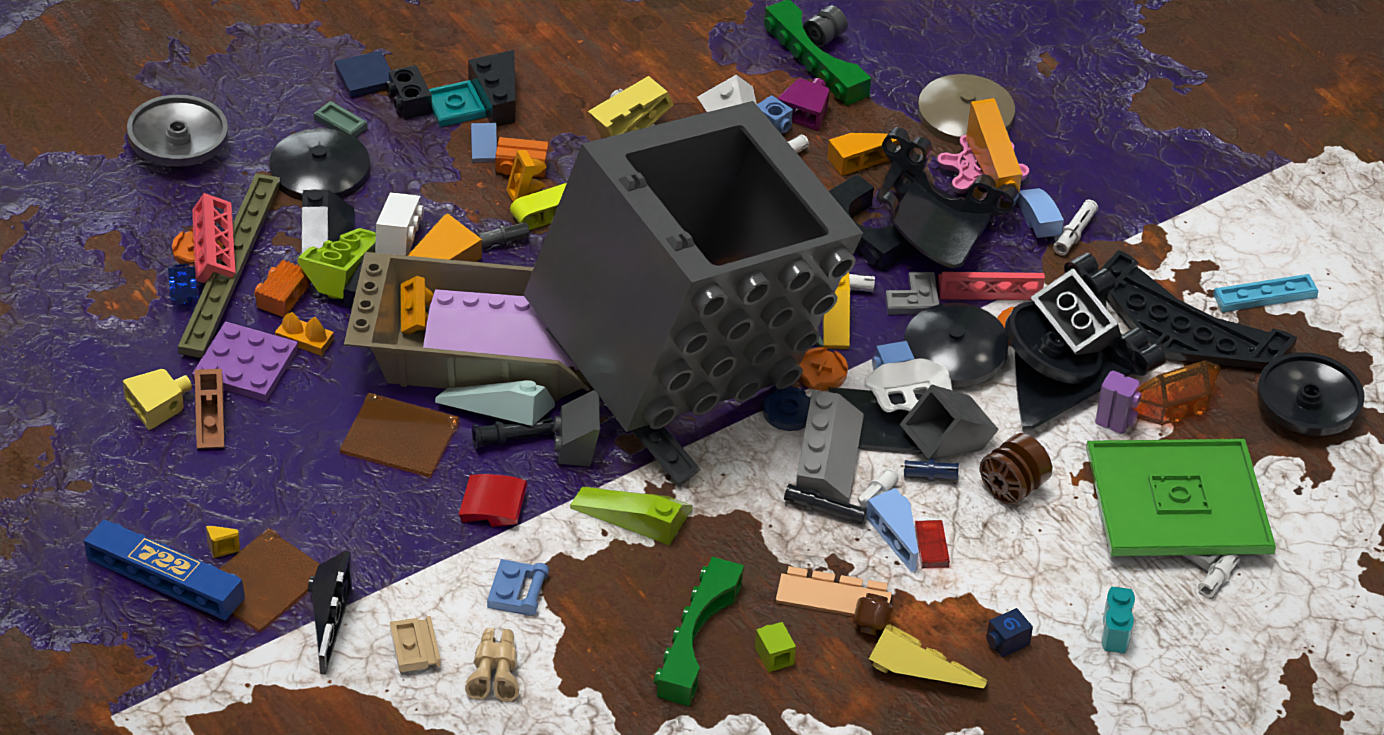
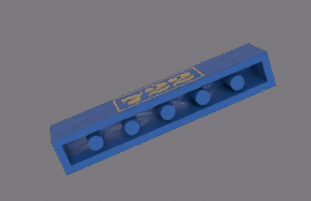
[84,519,245,621]

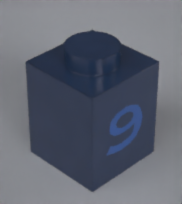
[986,608,1033,657]

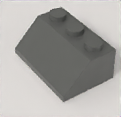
[1031,268,1121,355]

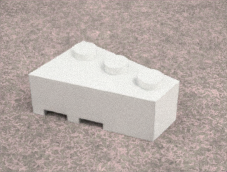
[697,75,757,112]
[375,193,424,256]

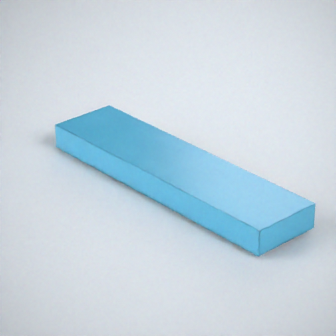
[1213,274,1319,312]

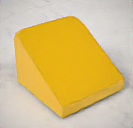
[206,526,240,558]

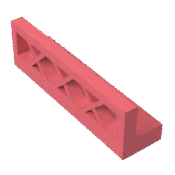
[192,193,236,283]
[937,272,1045,300]

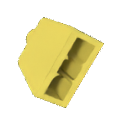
[123,369,192,430]

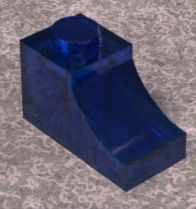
[168,263,197,304]

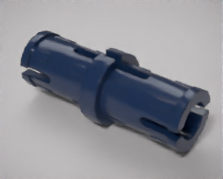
[904,459,959,481]

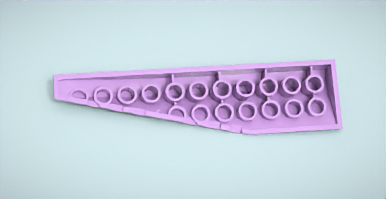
[423,289,579,370]

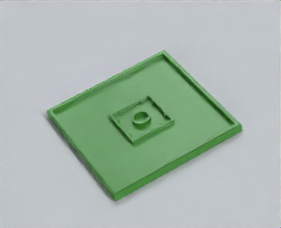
[1086,439,1276,556]

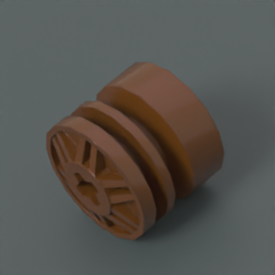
[979,433,1053,505]

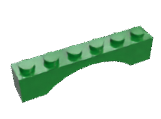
[764,0,871,106]
[654,556,744,707]

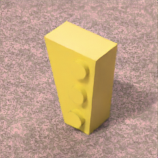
[588,76,674,138]

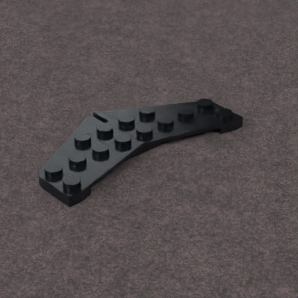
[1100,250,1297,369]

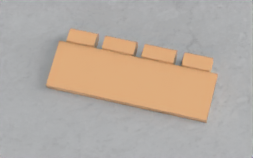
[776,566,892,617]

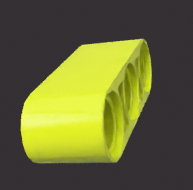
[510,183,567,230]

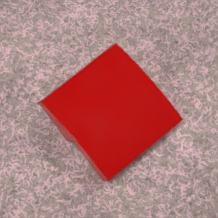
[458,474,527,527]

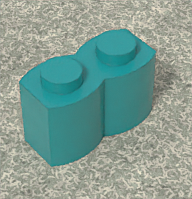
[1101,586,1135,653]

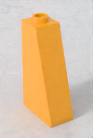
[966,98,1022,193]
[408,213,482,262]

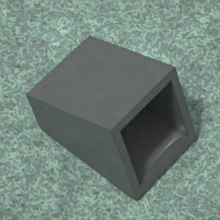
[900,384,999,459]

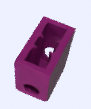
[777,78,830,131]

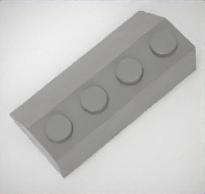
[796,390,864,502]

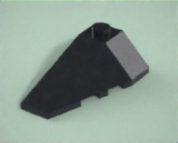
[302,189,355,282]
[308,551,352,675]

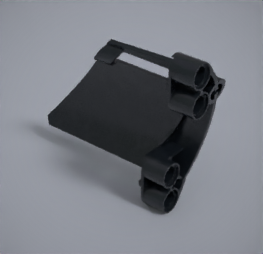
[876,127,1019,268]
[1014,253,1166,430]

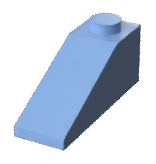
[866,488,918,572]

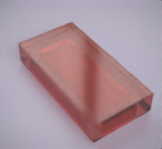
[914,520,950,569]

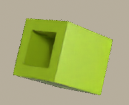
[755,622,796,672]

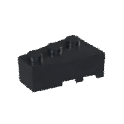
[468,50,516,127]

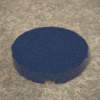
[763,387,811,431]

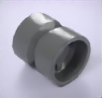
[803,5,848,48]

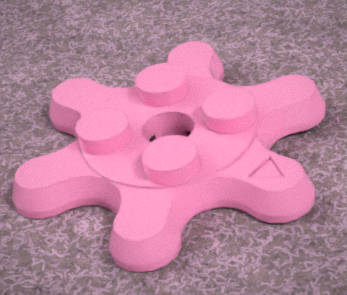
[937,135,1029,199]

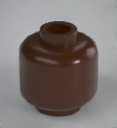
[853,593,893,636]

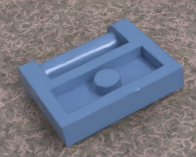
[487,559,550,616]

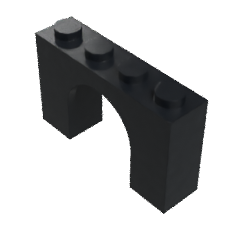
[829,174,917,272]

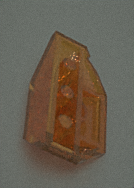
[1134,360,1221,426]

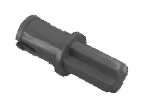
[478,222,530,249]

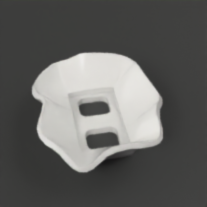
[864,359,953,412]

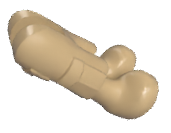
[465,628,520,702]

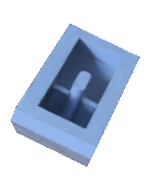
[471,123,497,162]

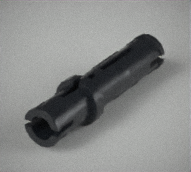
[784,483,867,525]

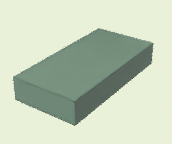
[314,101,367,137]

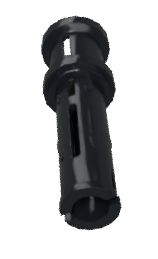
[472,418,555,449]

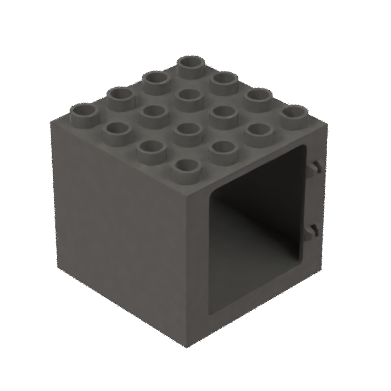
[523,101,863,432]

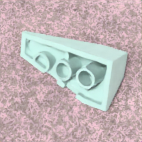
[435,381,555,426]

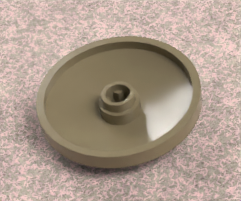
[918,74,1015,144]

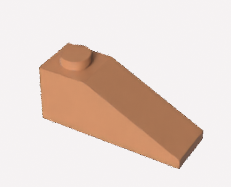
[195,369,224,449]

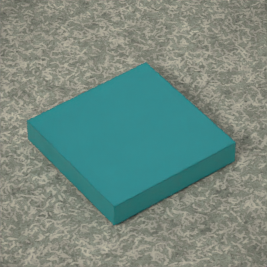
[429,80,486,127]

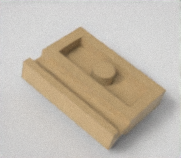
[390,616,441,672]

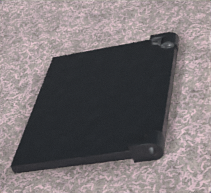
[829,387,923,453]

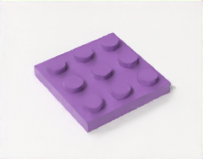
[192,321,298,402]

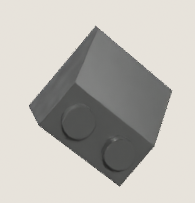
[553,390,600,467]

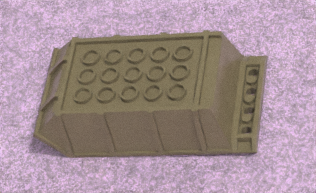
[344,252,592,401]

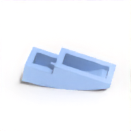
[1017,188,1064,238]

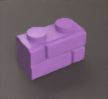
[1095,371,1142,434]

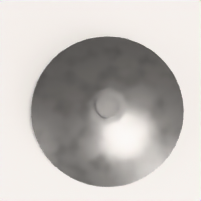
[127,95,228,166]

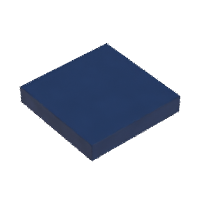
[335,50,391,97]

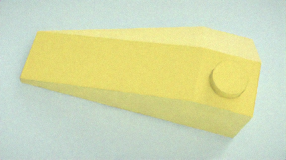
[869,624,987,688]

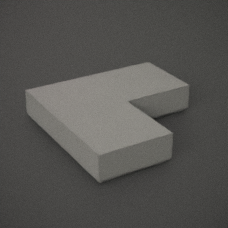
[885,272,939,315]

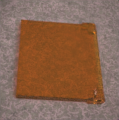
[339,393,460,478]
[220,528,320,633]

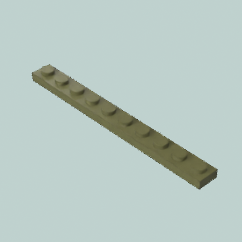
[178,173,280,358]

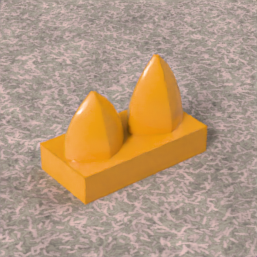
[506,150,547,202]
[401,276,434,335]
[275,312,334,356]

